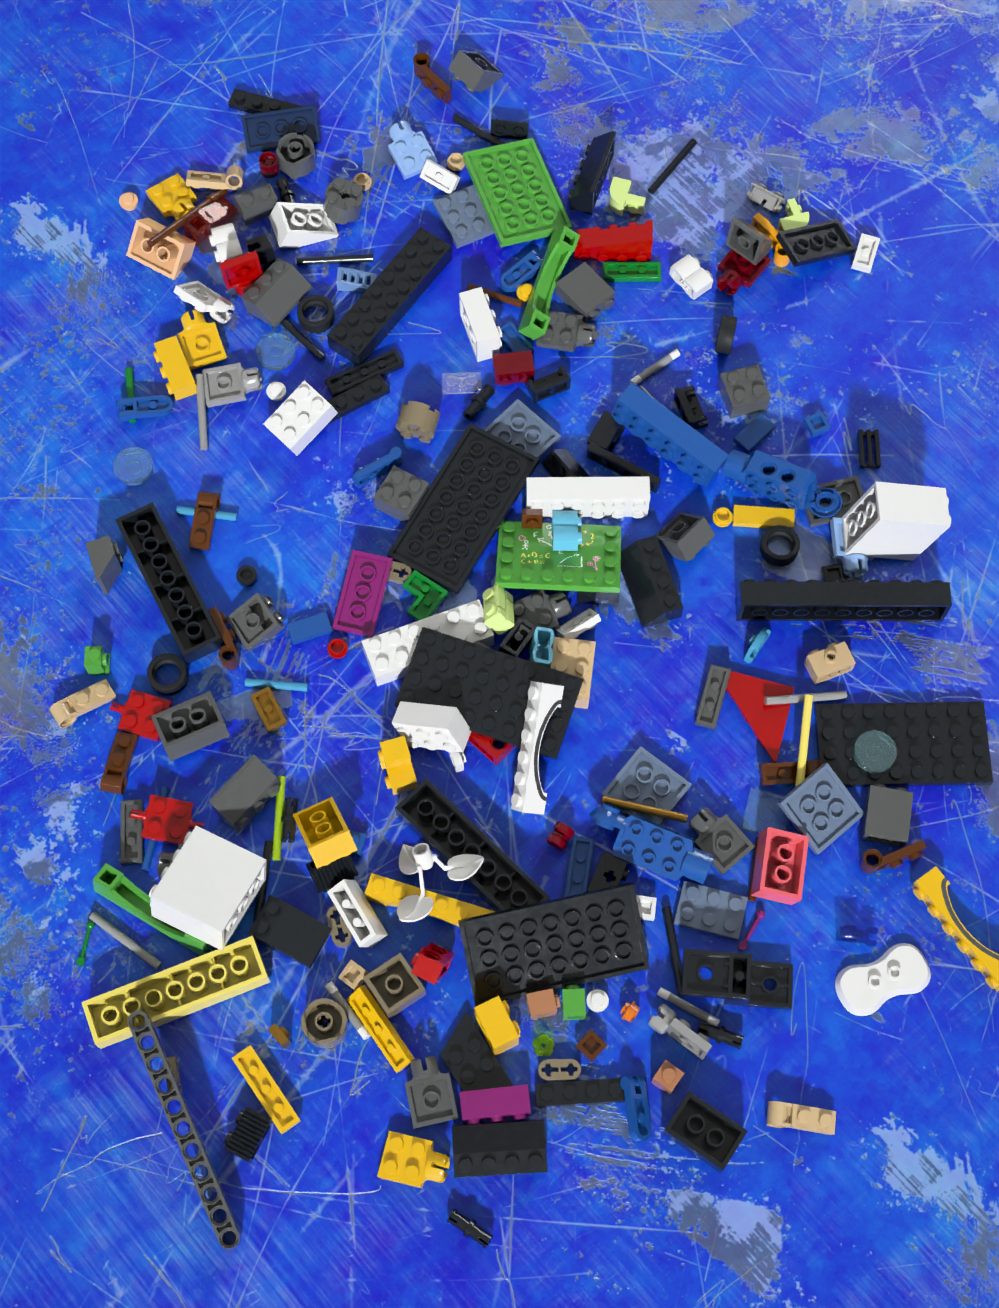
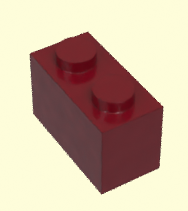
[492,350,535,386]

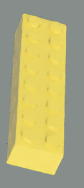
[81,936,270,1049]

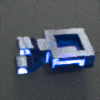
[836,925,878,947]

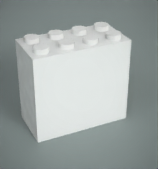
[842,482,951,561]
[149,826,267,950]

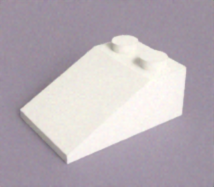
[269,202,339,248]

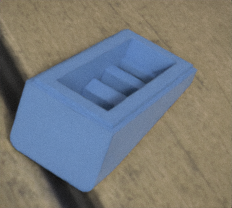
[336,267,377,292]

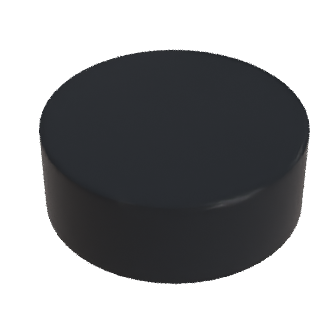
[236,566,258,587]

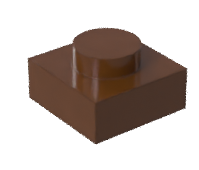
[522,509,543,529]
[575,1029,607,1063]

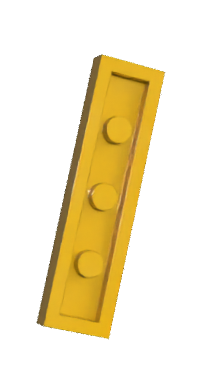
[347,985,415,1073]
[232,1045,301,1134]

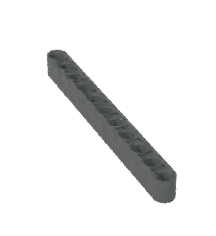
[128,1010,241,1249]

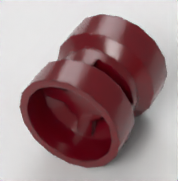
[258,151,279,178]
[545,821,575,851]

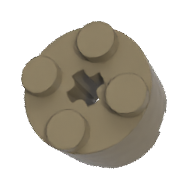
[396,401,440,443]
[301,998,348,1048]

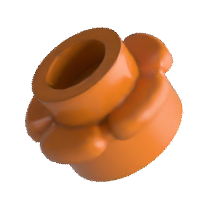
[620,1001,640,1023]

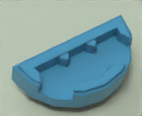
[743,627,771,664]

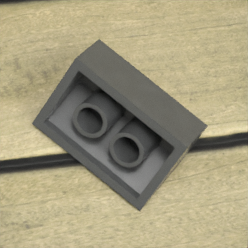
[241,258,312,327]
[151,691,230,762]
[209,754,281,833]

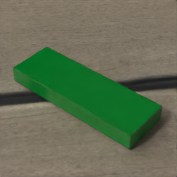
[603,262,661,282]

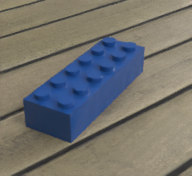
[611,382,729,487]

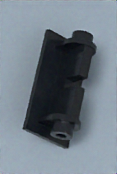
[491,118,529,140]

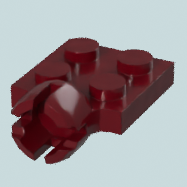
[717,249,771,295]

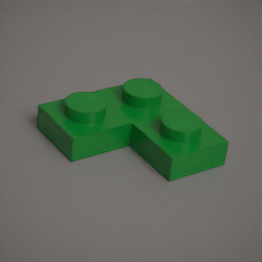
[403,570,448,621]

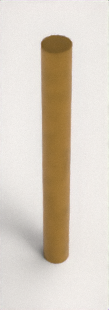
[601,796,688,823]

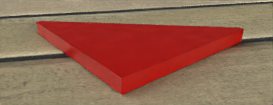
[726,671,795,763]

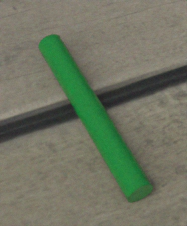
[125,367,137,423]

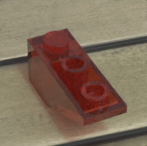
[183,197,238,246]

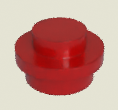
[327,638,348,659]

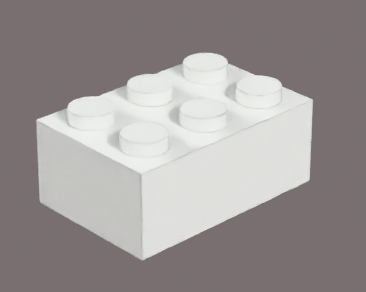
[459,287,502,362]
[263,380,338,456]
[392,701,471,753]

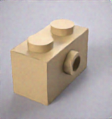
[804,641,856,685]

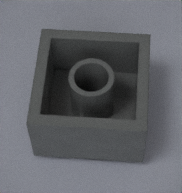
[718,364,771,419]
[373,466,429,524]

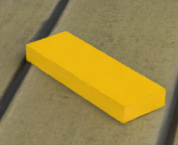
[732,505,795,530]

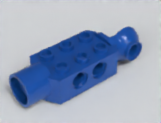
[723,449,843,518]
[589,802,715,884]

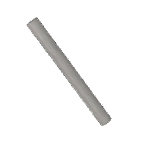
[195,374,208,451]
[764,691,847,705]
[89,911,162,970]

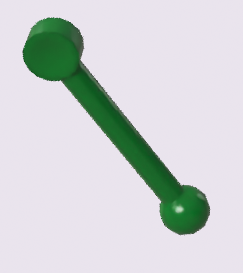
[76,921,95,966]

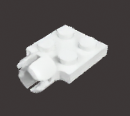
[173,281,235,324]

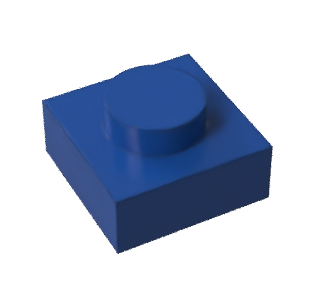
[803,411,831,438]
[349,830,367,857]

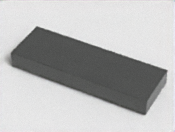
[695,664,732,730]
[120,799,144,865]

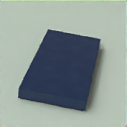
[241,105,321,154]

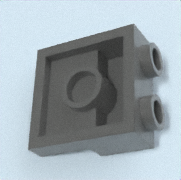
[226,593,285,651]

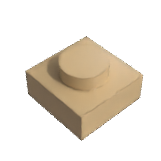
[338,960,369,991]

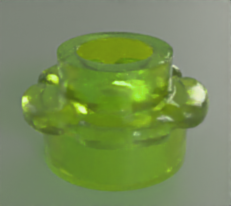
[532,1034,555,1056]

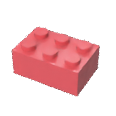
[751,827,809,905]

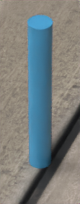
[176,506,238,521]
[245,678,308,692]

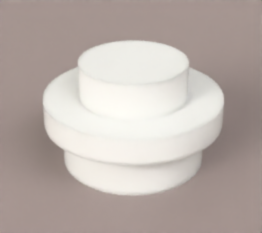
[266,382,286,401]
[586,989,609,1012]

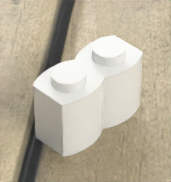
[208,223,243,263]
[669,254,713,300]

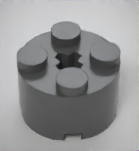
[276,133,316,179]
[323,177,363,224]

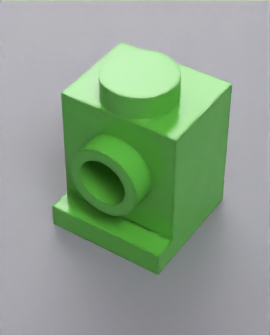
[84,646,111,675]

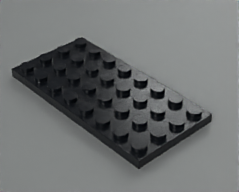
[387,423,540,594]
[395,627,584,760]
[814,701,993,787]
[458,882,650,1006]

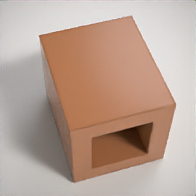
[526,988,560,1020]
[651,1060,684,1096]

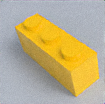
[153,336,197,401]

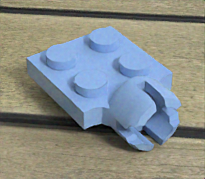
[388,121,438,180]
[830,517,875,578]

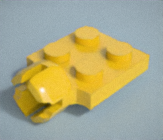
[145,173,197,225]
[177,310,227,370]
[377,1131,450,1189]

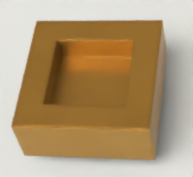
[268,1023,291,1050]

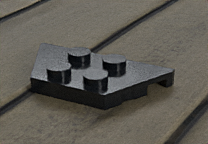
[440,1013,514,1092]

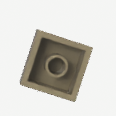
[363,952,426,1019]

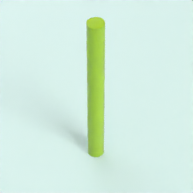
[272,776,286,861]

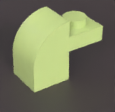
[609,177,646,217]
[777,198,809,231]

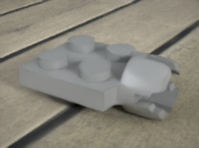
[202,362,262,408]
[648,1004,712,1061]

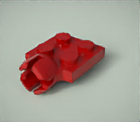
[219,251,263,296]

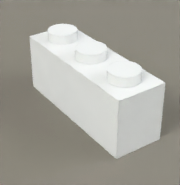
[327,879,388,948]

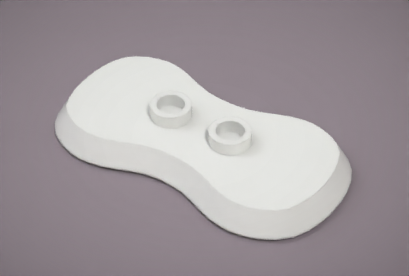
[835,943,931,1016]

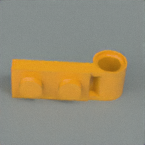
[751,212,790,267]

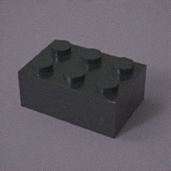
[662,1091,747,1173]

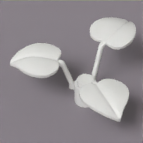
[397,843,484,922]

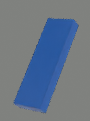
[564,836,595,897]

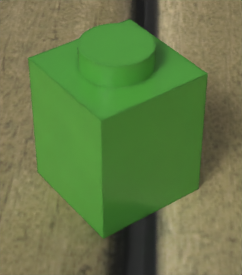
[561,985,586,1020]

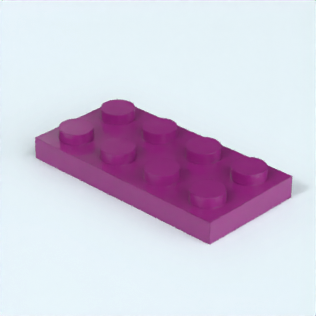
[332,550,393,638]

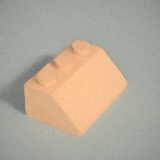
[126,218,196,280]

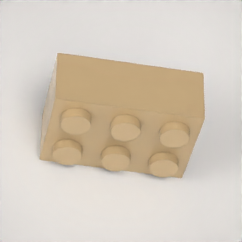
[550,637,596,709]

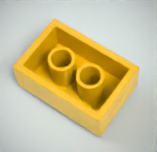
[293,797,357,869]

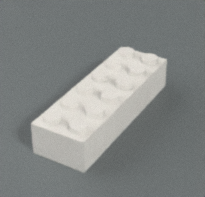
[526,476,650,519]
[361,599,494,686]

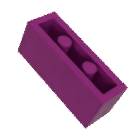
[460,1084,531,1124]

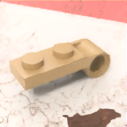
[186,165,244,190]
[49,679,116,728]
[766,1101,836,1135]

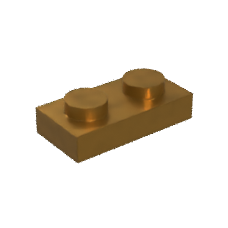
[250,687,288,733]

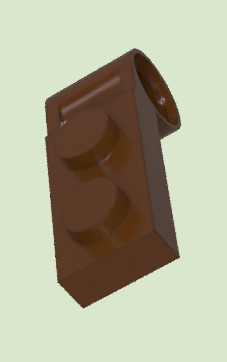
[413,52,451,104]
[189,491,221,551]
[208,606,240,670]
[100,731,139,795]
[759,760,823,786]
[859,839,926,874]

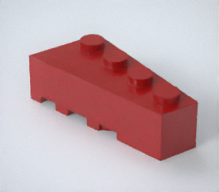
[574,220,653,262]

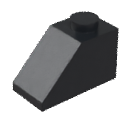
[497,617,537,658]

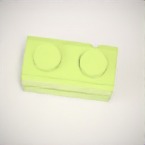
[482,584,514,635]

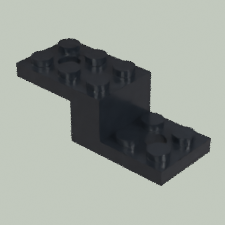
[681,949,793,1010]

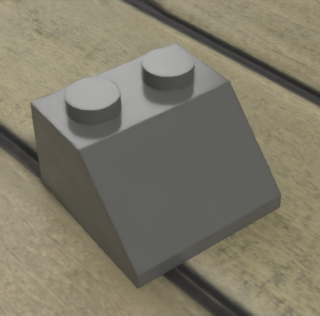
[448,50,504,92]
[230,181,278,225]
[725,217,773,266]
[656,511,715,562]
[85,535,124,595]

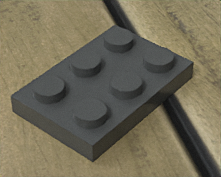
[804,476,864,527]

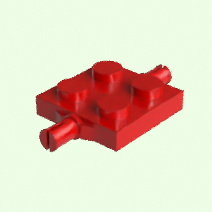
[110,689,173,742]
[130,794,205,845]

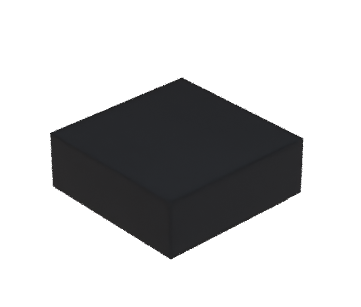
[821,564,846,582]

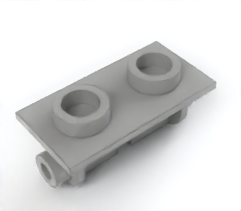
[746,182,786,213]

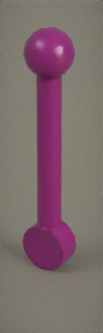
[738,910,765,951]

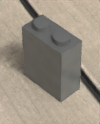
[555,262,615,323]
[861,784,914,848]

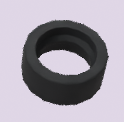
[297,295,335,334]
[715,315,737,354]
[760,525,800,566]
[147,653,189,695]

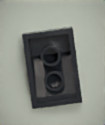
[248,895,332,969]

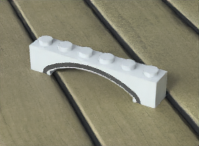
[511,681,564,815]

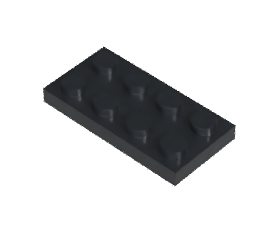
[776,219,857,267]

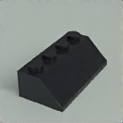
[568,131,616,215]
[621,535,683,628]
[452,1120,548,1178]

